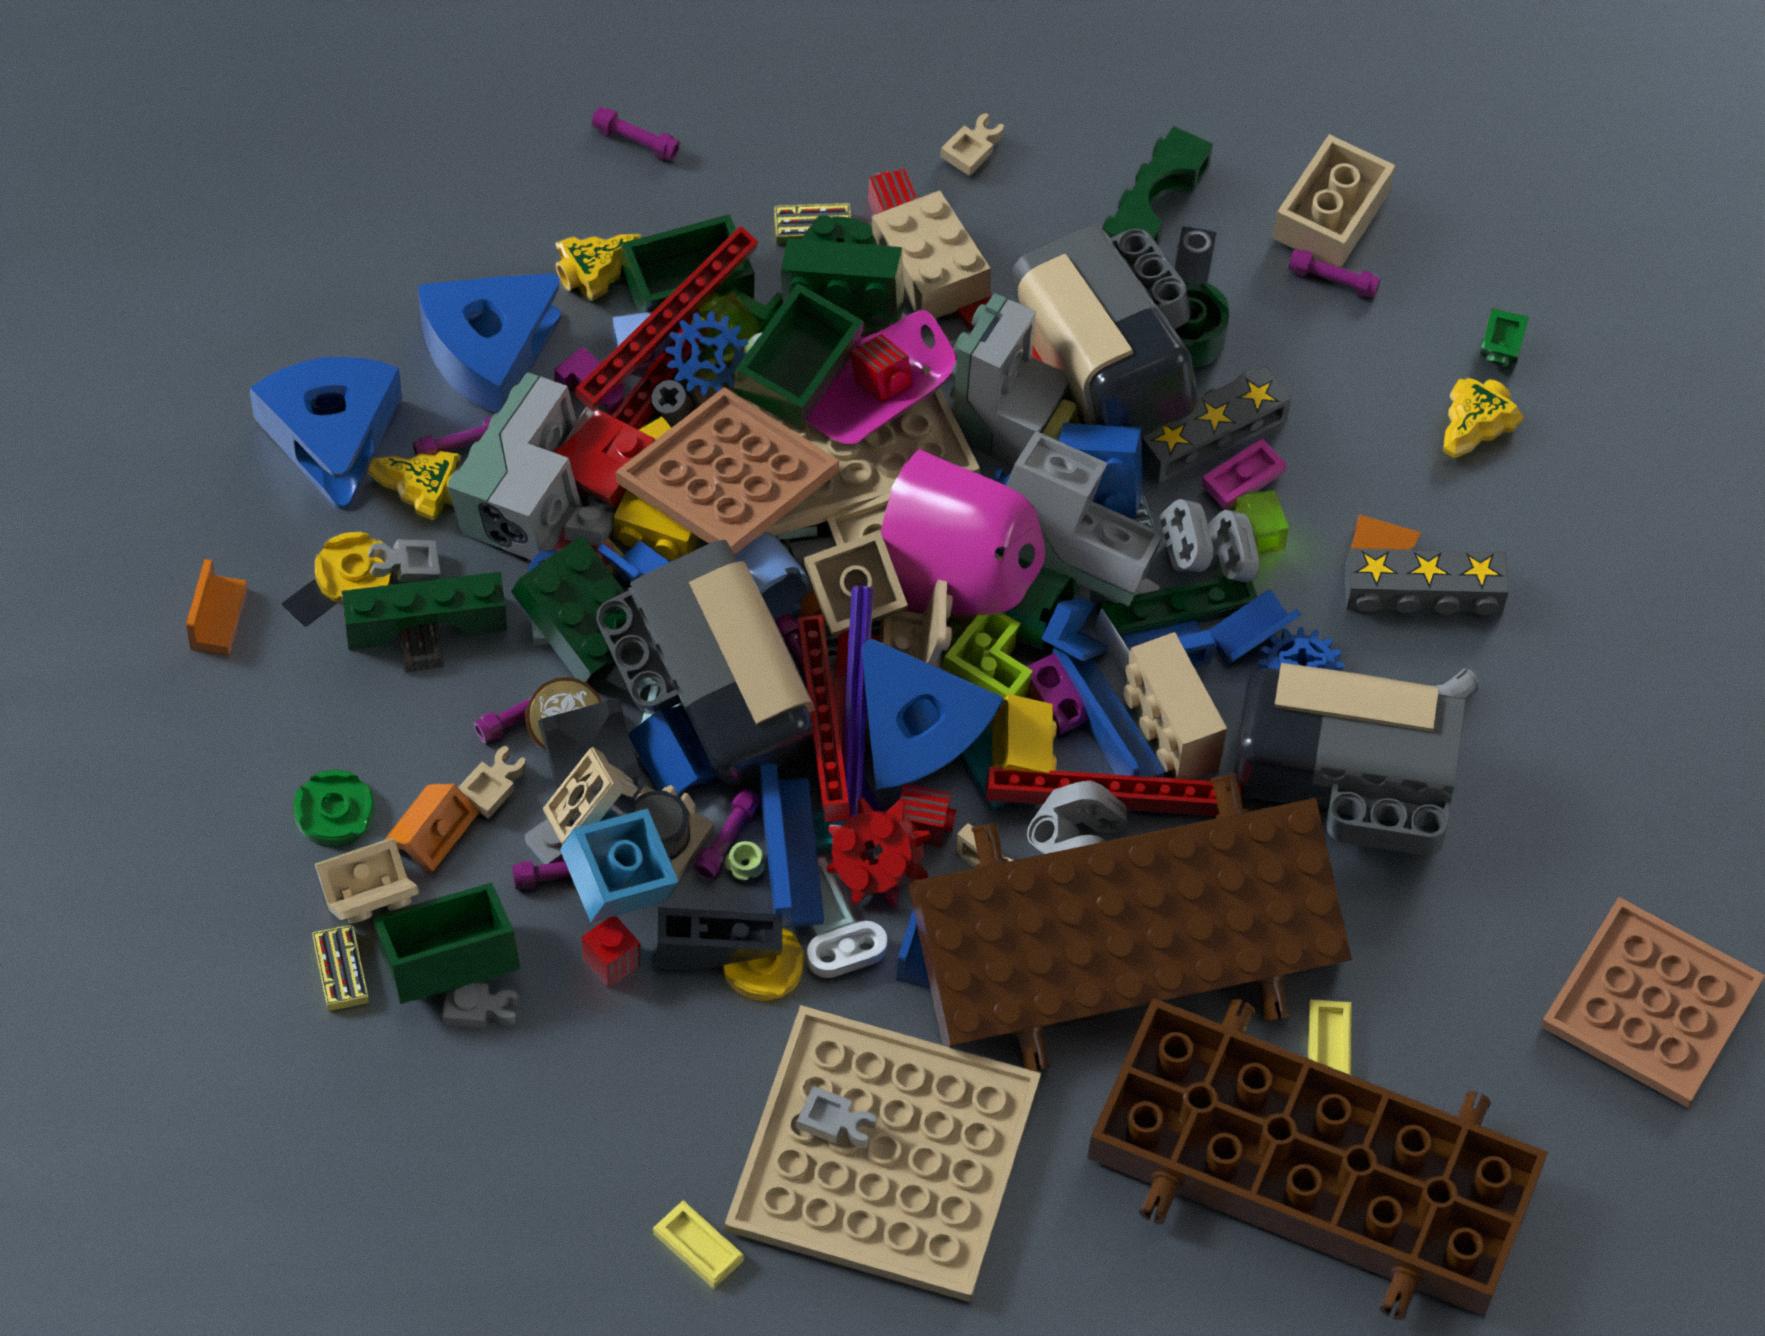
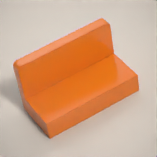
[186,559,248,655]
[385,784,480,872]

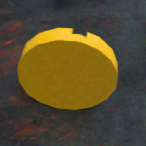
[314,532,394,604]
[722,927,805,1001]

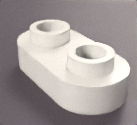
[807,921,887,978]

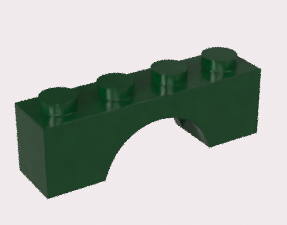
[1102,126,1213,246]
[341,572,507,650]

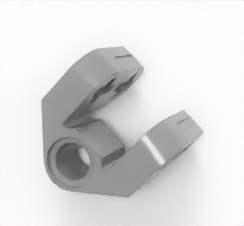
[1159,499,1259,582]
[1027,781,1127,854]

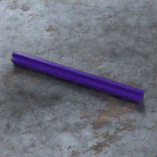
[839,586,873,823]

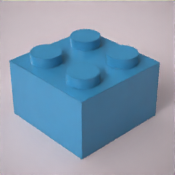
[560,809,679,922]

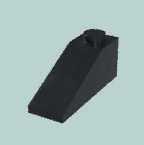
[652,907,782,971]

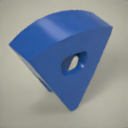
[418,273,561,413]
[249,357,402,509]
[862,639,1005,790]

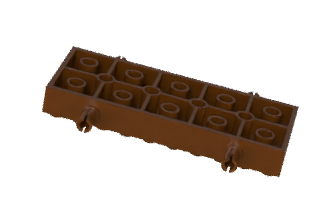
[908,773,1352,1071]
[1087,998,1548,1320]

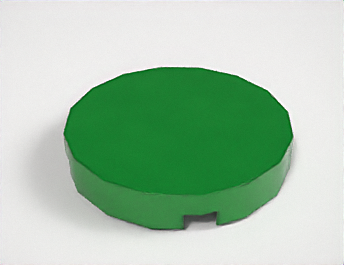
[293,769,375,847]

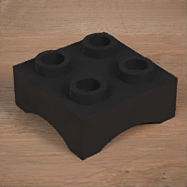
[538,697,641,790]

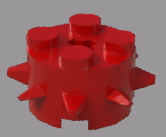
[826,798,931,907]

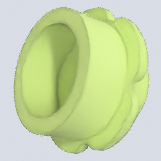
[725,841,765,881]

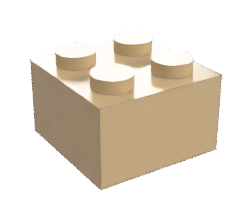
[804,530,908,637]

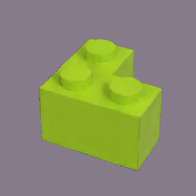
[941,612,1033,698]

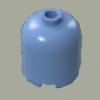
[735,532,813,621]

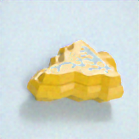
[556,234,643,301]
[1443,377,1524,459]
[368,451,461,521]

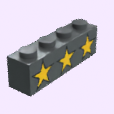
[1142,365,1291,484]
[1344,548,1509,615]

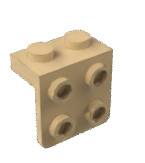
[880,580,952,668]
[314,838,419,923]

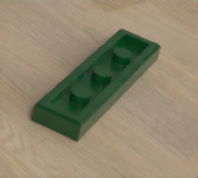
[1097,576,1258,640]

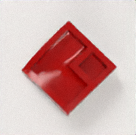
[553,409,655,507]

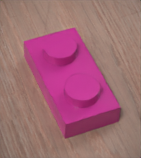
[1201,438,1287,510]

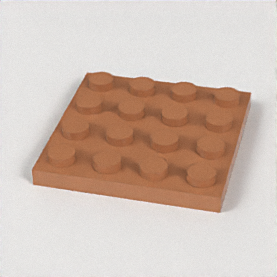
[616,387,839,556]
[1541,897,1765,1108]

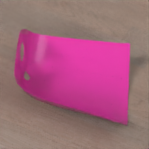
[807,310,956,444]
[881,449,1045,615]

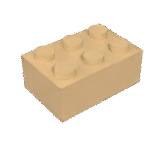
[1272,134,1396,268]
[872,190,991,319]
[1122,632,1227,780]

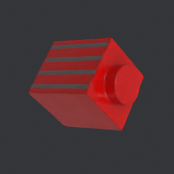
[868,168,917,215]
[850,334,913,403]
[900,784,957,847]
[581,916,641,988]

